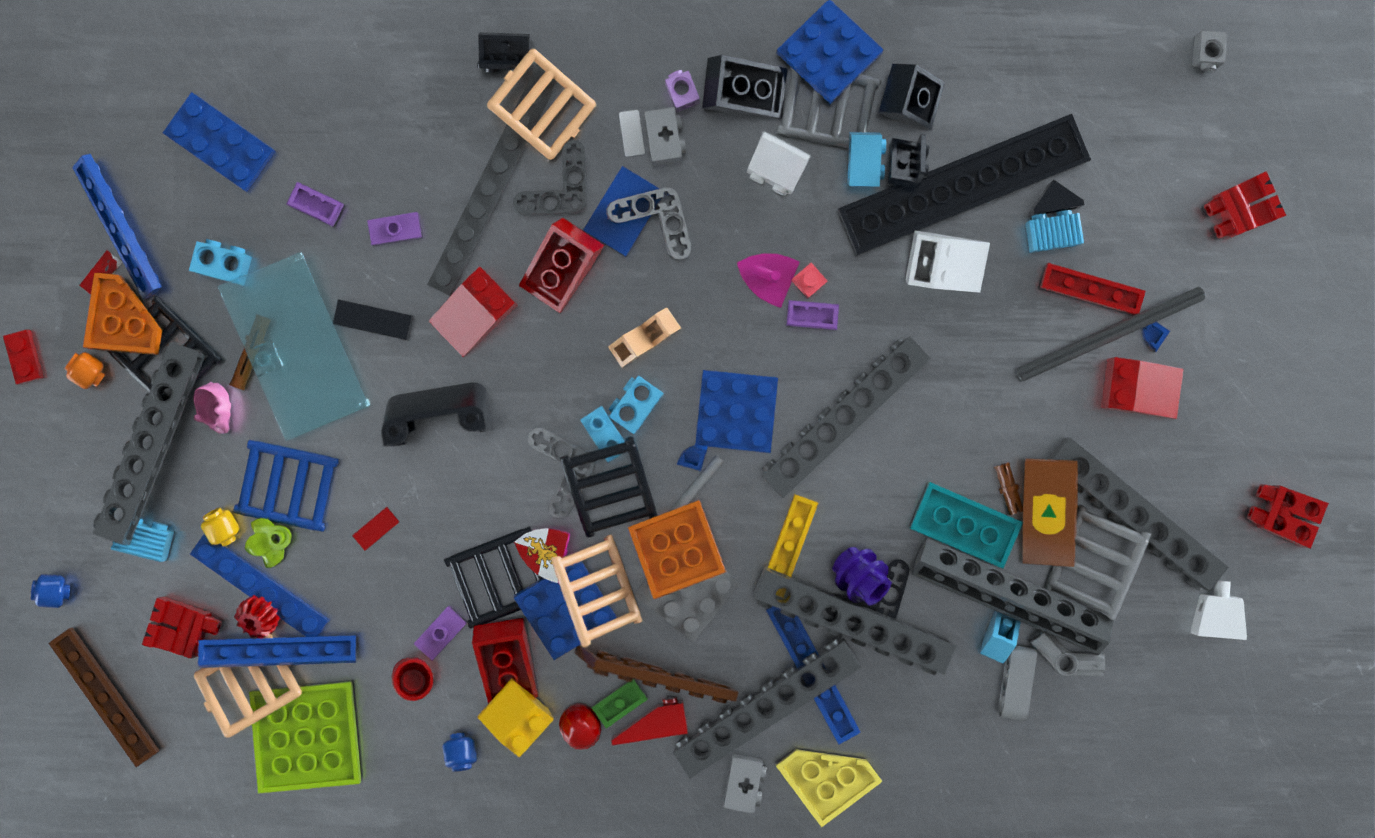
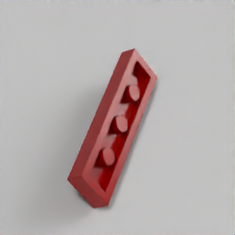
[1040,263,1146,315]

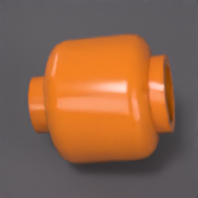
[64,352,105,389]

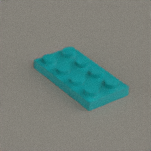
[909,482,1023,569]

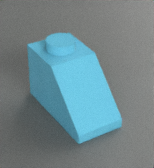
[980,611,1021,664]

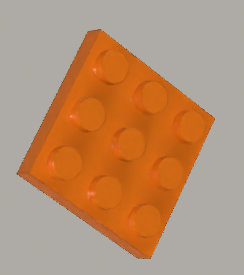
[628,500,727,599]

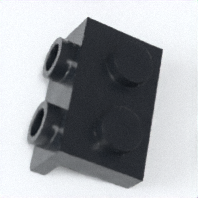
[477,32,530,73]
[888,134,929,189]

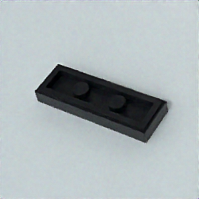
[333,299,413,340]

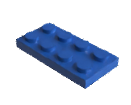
[163,92,276,192]

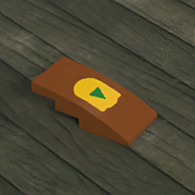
[1023,458,1078,567]

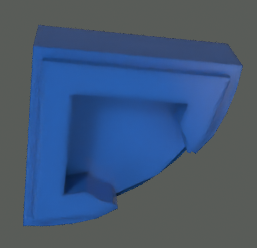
[1143,322,1170,352]
[677,445,708,471]

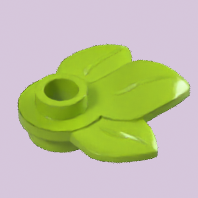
[245,518,292,568]

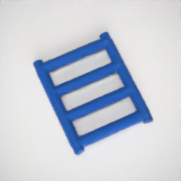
[233,440,339,532]

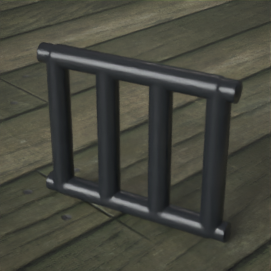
[107,296,223,401]
[560,436,658,538]
[444,526,543,629]

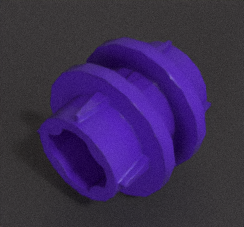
[832,547,892,605]

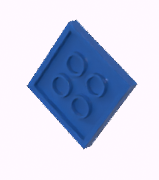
[776,0,884,104]
[695,370,778,453]
[514,561,618,660]

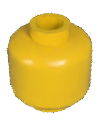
[201,507,240,547]

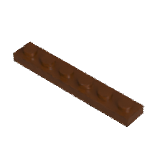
[48,627,160,767]

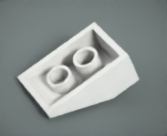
[747,132,810,196]

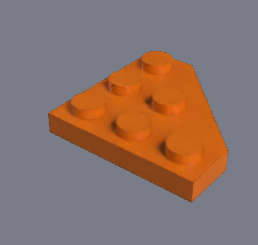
[83,273,162,355]

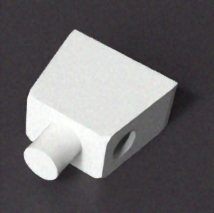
[1191,580,1247,640]

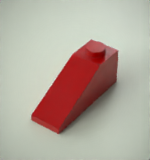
[611,697,688,746]

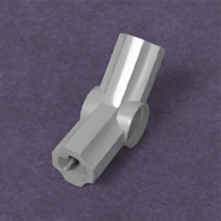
[1030,631,1105,676]

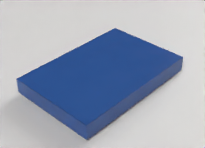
[583,166,665,257]

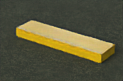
[767,494,818,598]

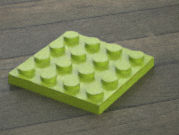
[249,681,361,793]

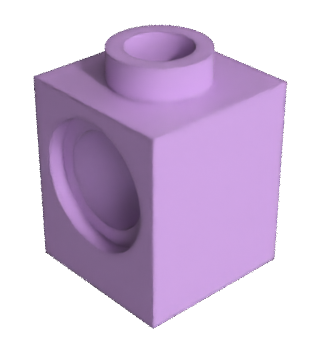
[665,70,700,113]

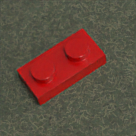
[3,329,44,385]

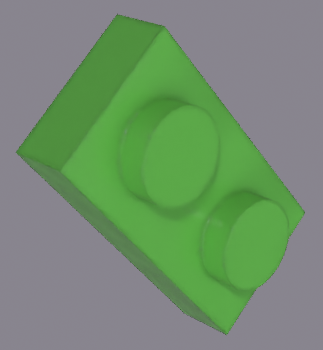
[592,678,648,729]

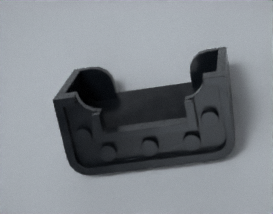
[381,382,493,447]

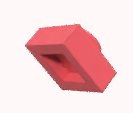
[791,263,828,299]

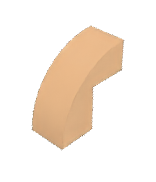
[608,308,681,368]

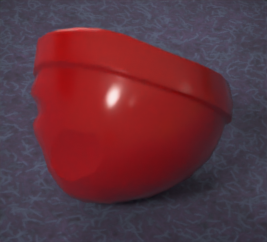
[391,658,434,701]
[559,703,601,750]

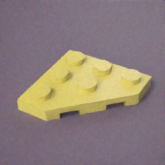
[775,749,883,827]

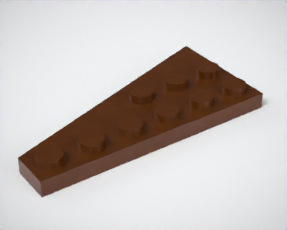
[574,645,739,704]

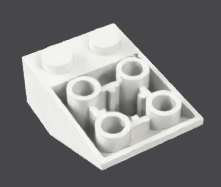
[905,231,990,292]

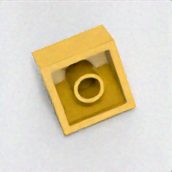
[477,679,554,758]

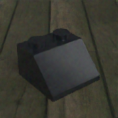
[879,64,945,130]

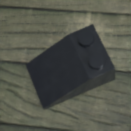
[702,55,788,119]

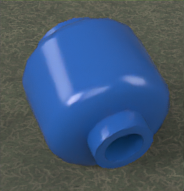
[31,574,71,608]
[442,733,477,772]

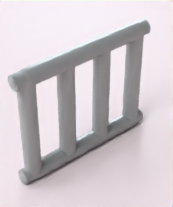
[776,67,881,149]
[1044,505,1151,620]

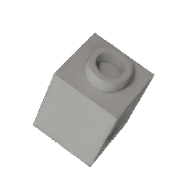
[1192,31,1227,71]

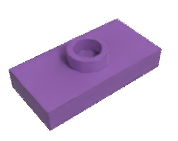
[286,182,344,227]
[367,212,422,246]
[786,300,839,330]
[414,606,468,661]

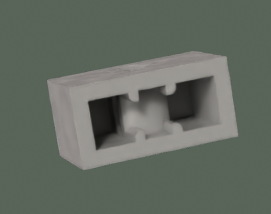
[644,107,686,166]
[723,753,767,814]

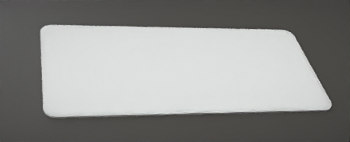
[619,110,645,157]

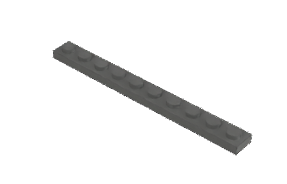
[427,64,562,296]

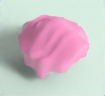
[193,382,231,434]

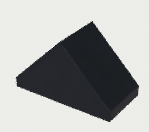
[1029,180,1085,217]

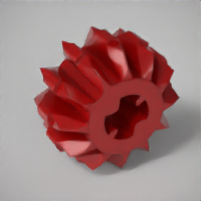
[234,595,280,639]

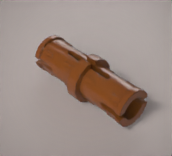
[994,462,1023,515]

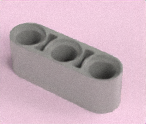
[999,645,1037,721]

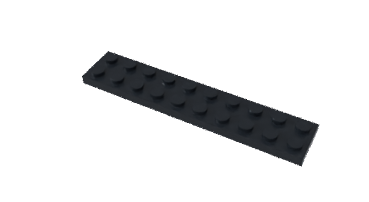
[838,114,1091,256]

